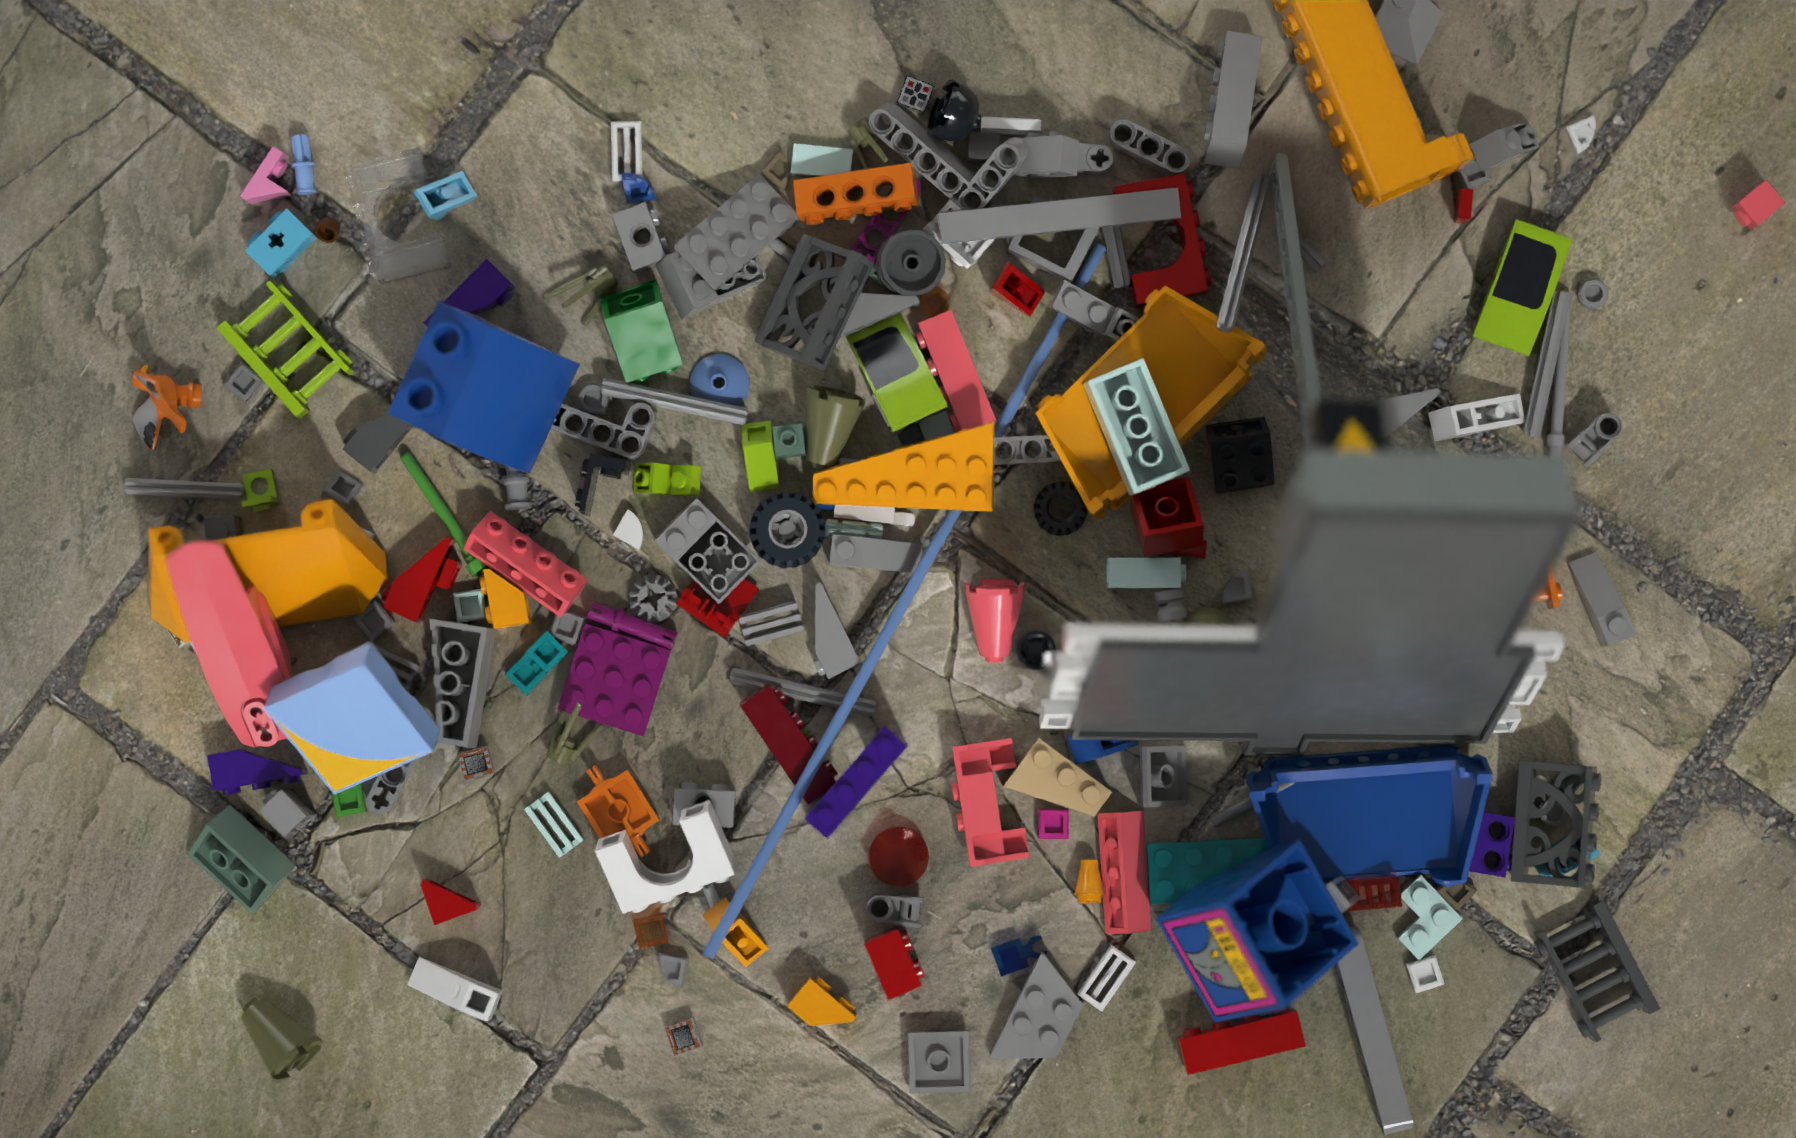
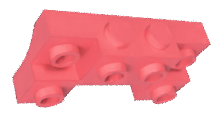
[951,738,1030,867]

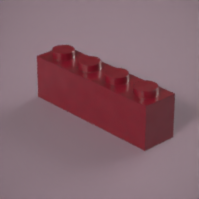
[739,682,838,805]

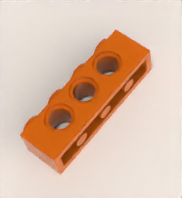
[793,163,919,225]

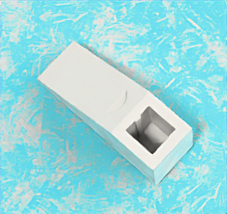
[408,957,503,1022]

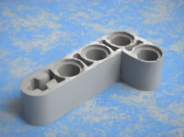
[550,403,656,460]

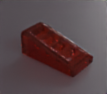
[1345,876,1402,912]

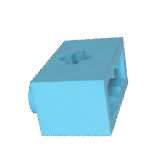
[245,208,317,280]

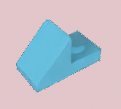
[414,171,477,221]

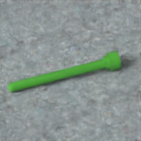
[400,451,489,577]

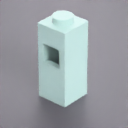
[1106,558,1186,589]

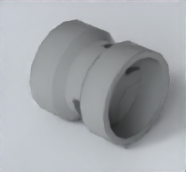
[1153,588,1188,623]

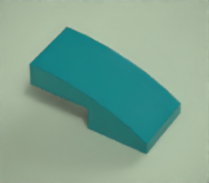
[505,631,568,696]

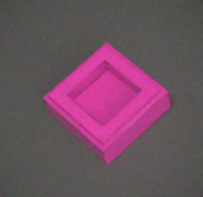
[1038,808,1069,839]

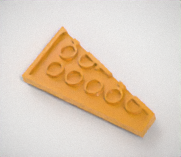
[813,420,995,512]

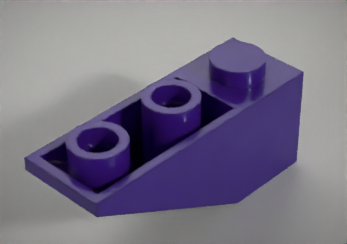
[207,750,308,796]

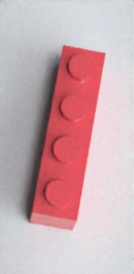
[915,310,997,432]

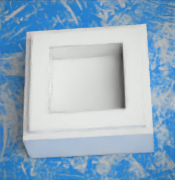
[1405,955,1444,993]

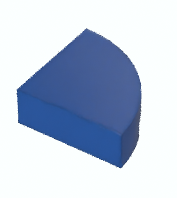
[622,173,656,204]

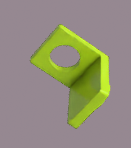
[241,469,279,514]

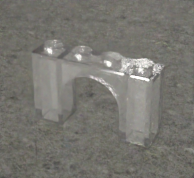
[346,147,451,284]

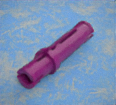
[587,600,678,650]

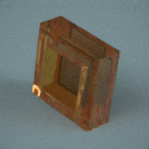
[633,912,669,949]

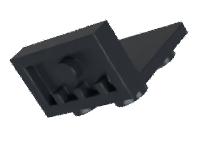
[1205,416,1274,494]
[575,453,631,516]

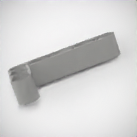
[869,103,1029,210]

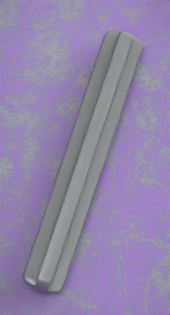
[124,478,244,500]

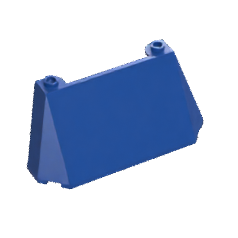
[1246,744,1493,887]

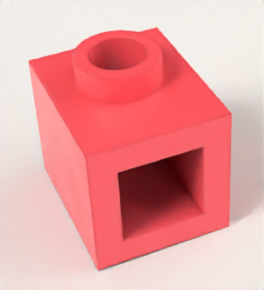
[1731,180,1785,230]

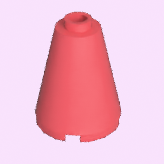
[965,578,1025,662]

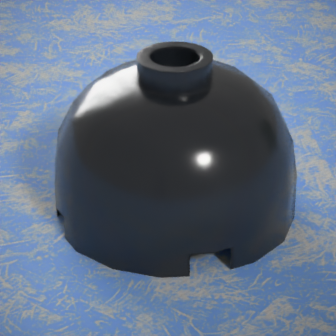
[927,79,982,141]

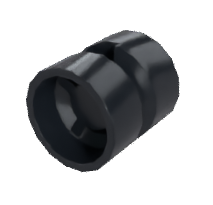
[1016,631,1056,670]

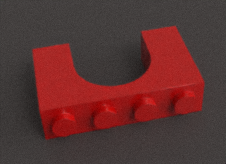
[1113,173,1212,308]

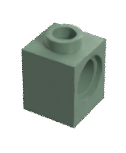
[772,423,806,459]

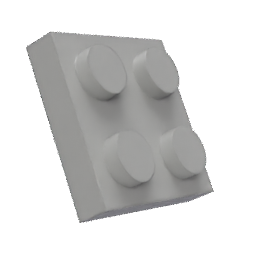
[908,1030,970,1094]

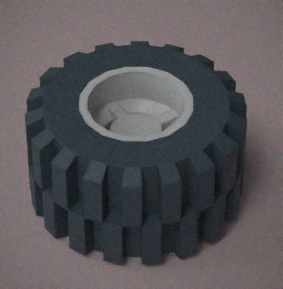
[750,492,825,569]

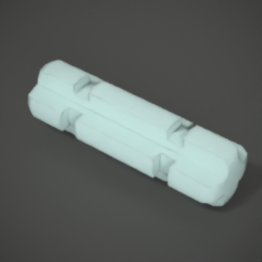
[825,519,883,539]

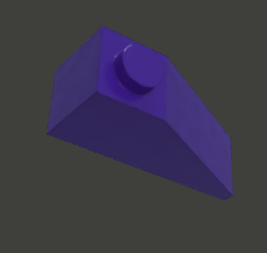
[423,259,515,326]

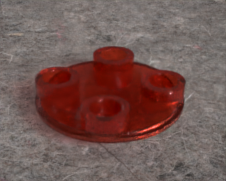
[869,826,929,887]

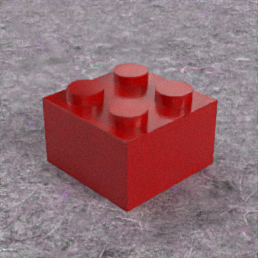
[1131,477,1204,557]
[864,926,925,1000]

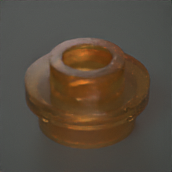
[920,287,950,317]

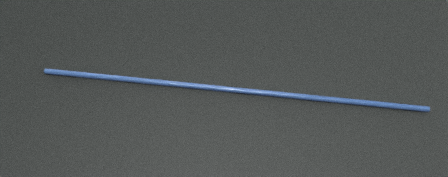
[703,243,1106,959]

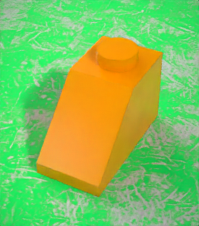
[702,896,769,968]

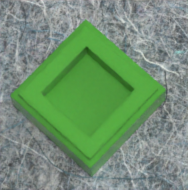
[331,783,367,818]

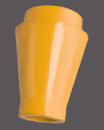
[1074,860,1104,904]

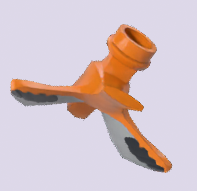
[131,365,202,450]

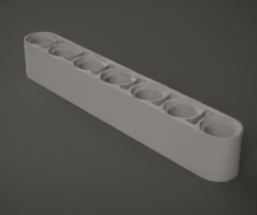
[1335,926,1414,1136]

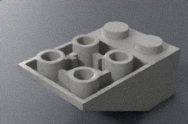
[655,251,768,320]
[653,497,761,604]

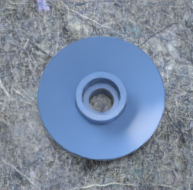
[690,354,750,406]

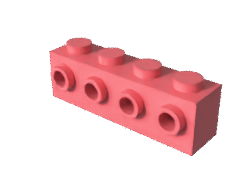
[463,511,588,618]

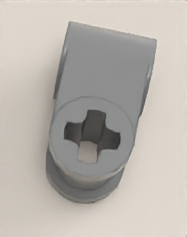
[1077,142,1113,176]
[1565,412,1623,468]
[865,893,924,928]

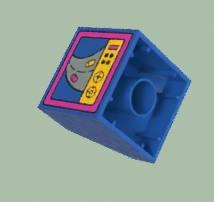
[1155,840,1359,1022]

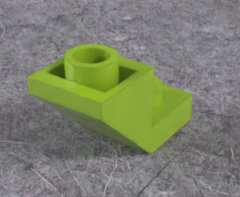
[741,420,780,492]
[633,463,701,496]

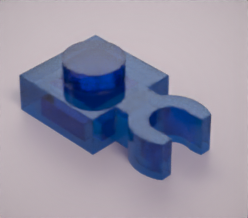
[991,935,1047,977]

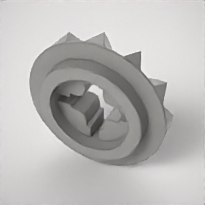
[629,575,677,622]

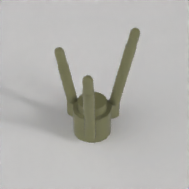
[848,117,906,170]
[543,265,618,326]
[545,702,604,766]

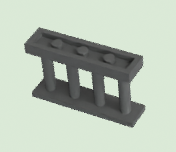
[1534,899,1660,1042]

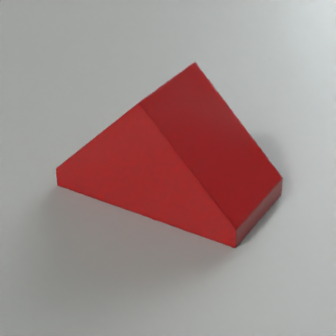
[991,262,1046,317]
[420,878,481,925]

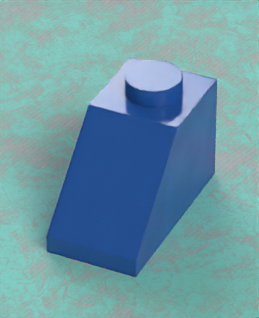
[1067,734,1139,765]

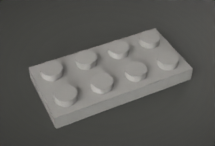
[674,174,799,291]

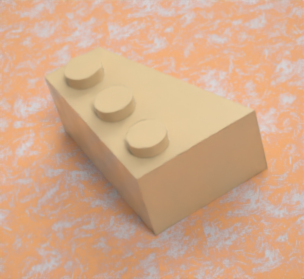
[1002,738,1112,816]

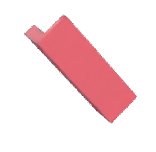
[1097,810,1151,934]

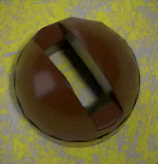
[314,216,340,243]

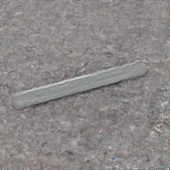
[1216,175,1271,333]

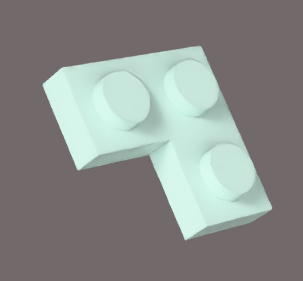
[1397,874,1462,960]

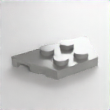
[990,952,1083,1059]

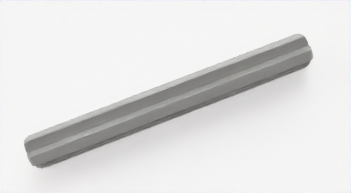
[1523,290,1571,437]
[601,378,748,425]
[729,668,876,716]

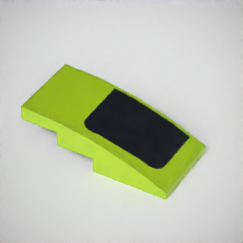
[1472,219,1573,356]
[846,312,947,432]

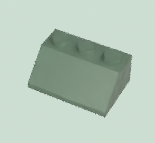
[187,805,296,915]

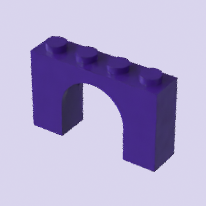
[804,726,908,839]

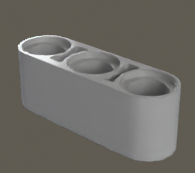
[1108,119,1190,176]

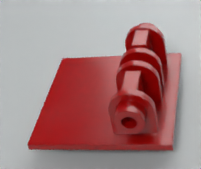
[676,578,759,638]

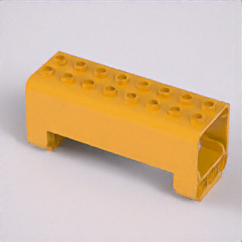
[1271,0,1474,209]

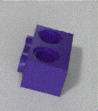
[1469,812,1515,878]

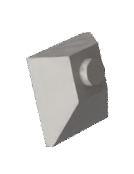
[1375,0,1443,66]

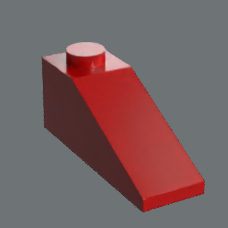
[381,537,456,623]

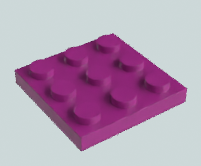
[557,624,671,736]

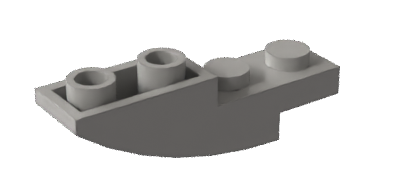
[1049,280,1139,343]

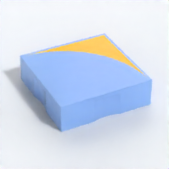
[263,642,440,795]

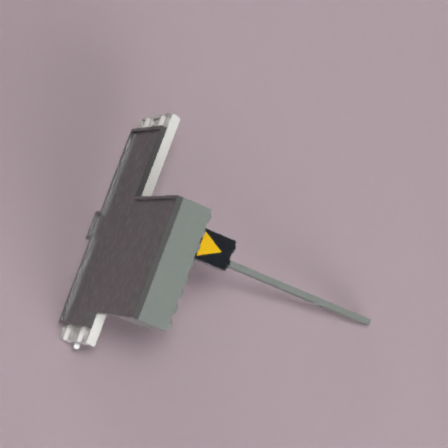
[1039,153,1579,756]

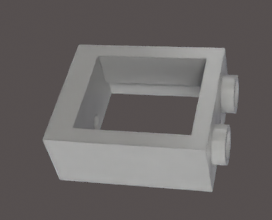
[1005,195,1099,283]

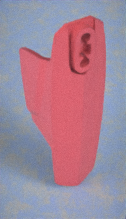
[166,541,292,748]

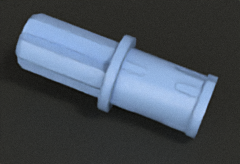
[291,134,316,195]

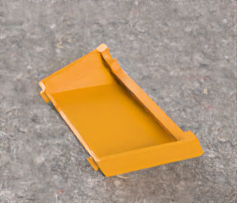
[1036,286,1267,521]
[148,499,389,643]

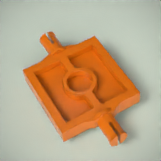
[577,764,660,858]

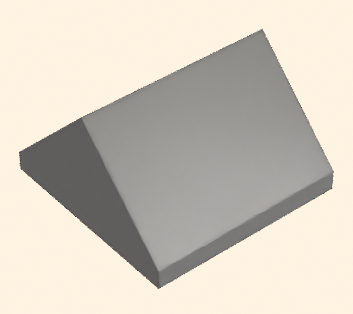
[1139,745,1187,808]

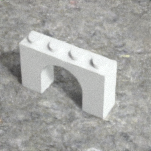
[595,800,737,914]

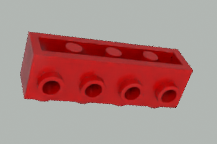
[1177,1006,1306,1075]

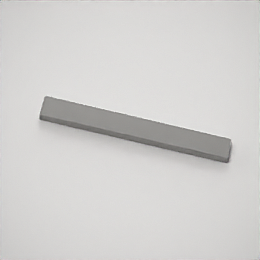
[938,188,1181,244]

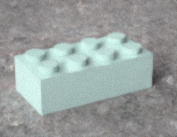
[1083,358,1190,496]

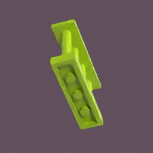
[216,280,355,420]

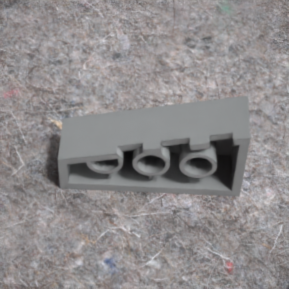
[1203,31,1262,169]
[429,619,496,748]

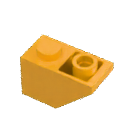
[480,569,532,630]
[787,976,857,1026]

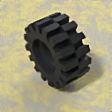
[1033,481,1088,536]

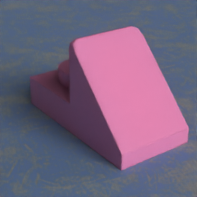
[240,146,291,204]

